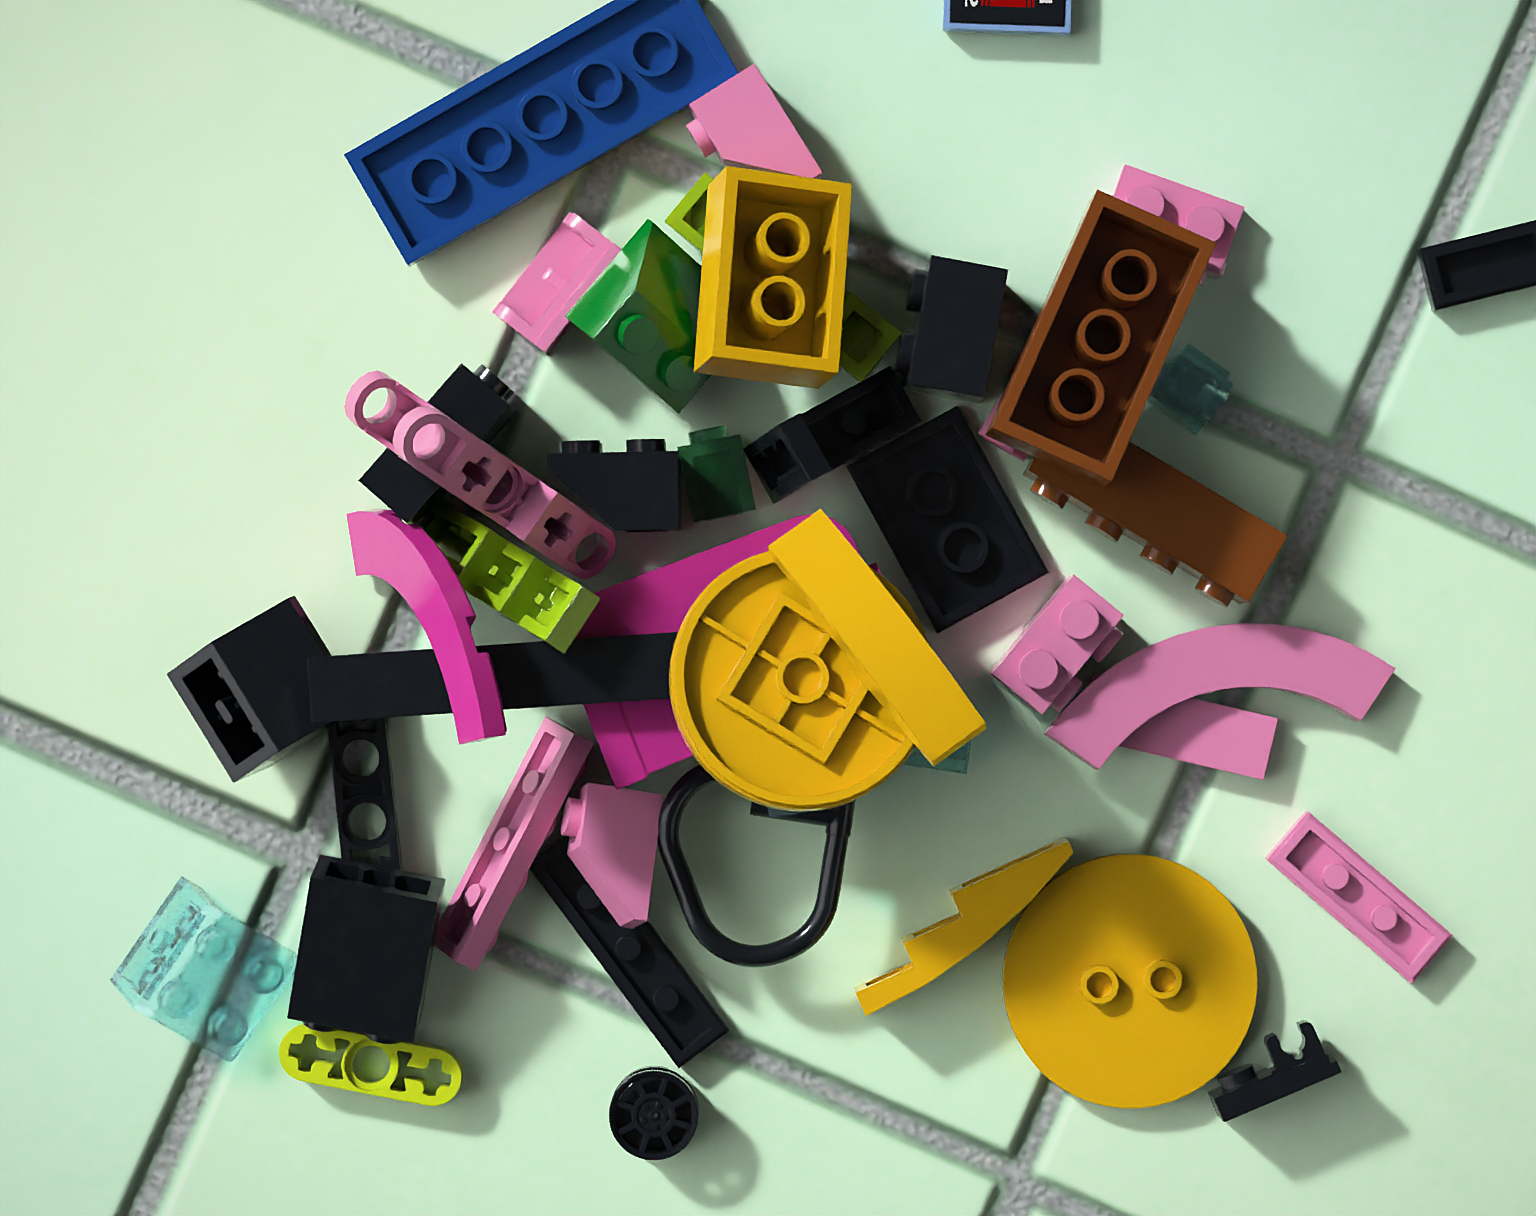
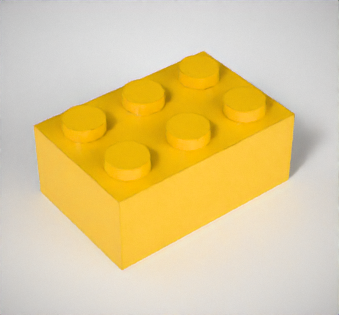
[693,166,852,389]

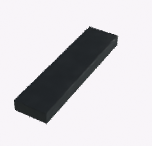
[530,836,730,1069]

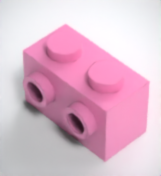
[989,574,1124,715]

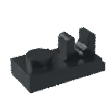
[1207,1019,1342,1122]

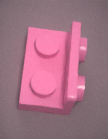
[1112,164,1245,286]

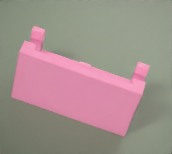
[492,212,621,356]

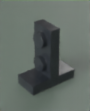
[743,365,921,504]

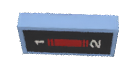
[942,0,1072,36]

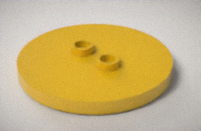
[669,551,928,812]
[1002,853,1258,1109]

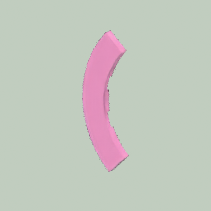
[1044,623,1396,770]

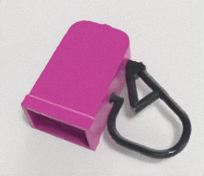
[575,514,881,968]

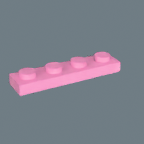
[434,716,594,971]

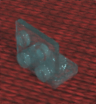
[110,876,297,1062]

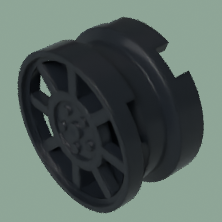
[609,1066,699,1160]

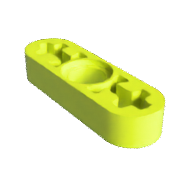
[279,1023,463,1106]

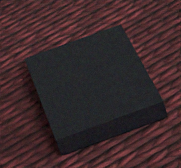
[846,405,1049,634]

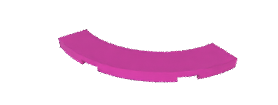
[346,509,507,745]

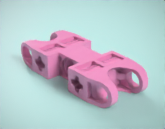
[344,370,616,579]

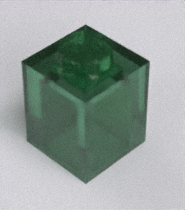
[677,425,756,524]

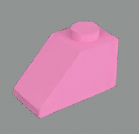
[685,63,822,179]
[561,782,663,929]

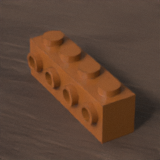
[1022,441,1288,608]

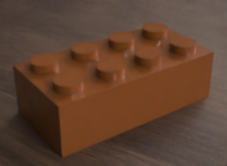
[985,189,1217,488]

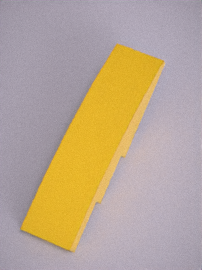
[768,509,987,767]
[854,837,1074,1016]

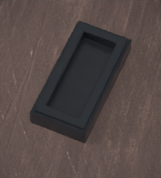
[1417,220,1536,311]

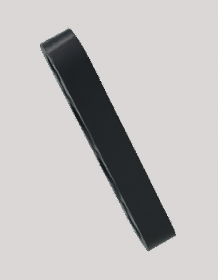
[328,718,403,870]

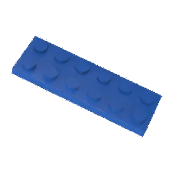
[344,0,738,267]

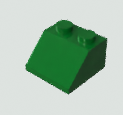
[565,219,711,414]

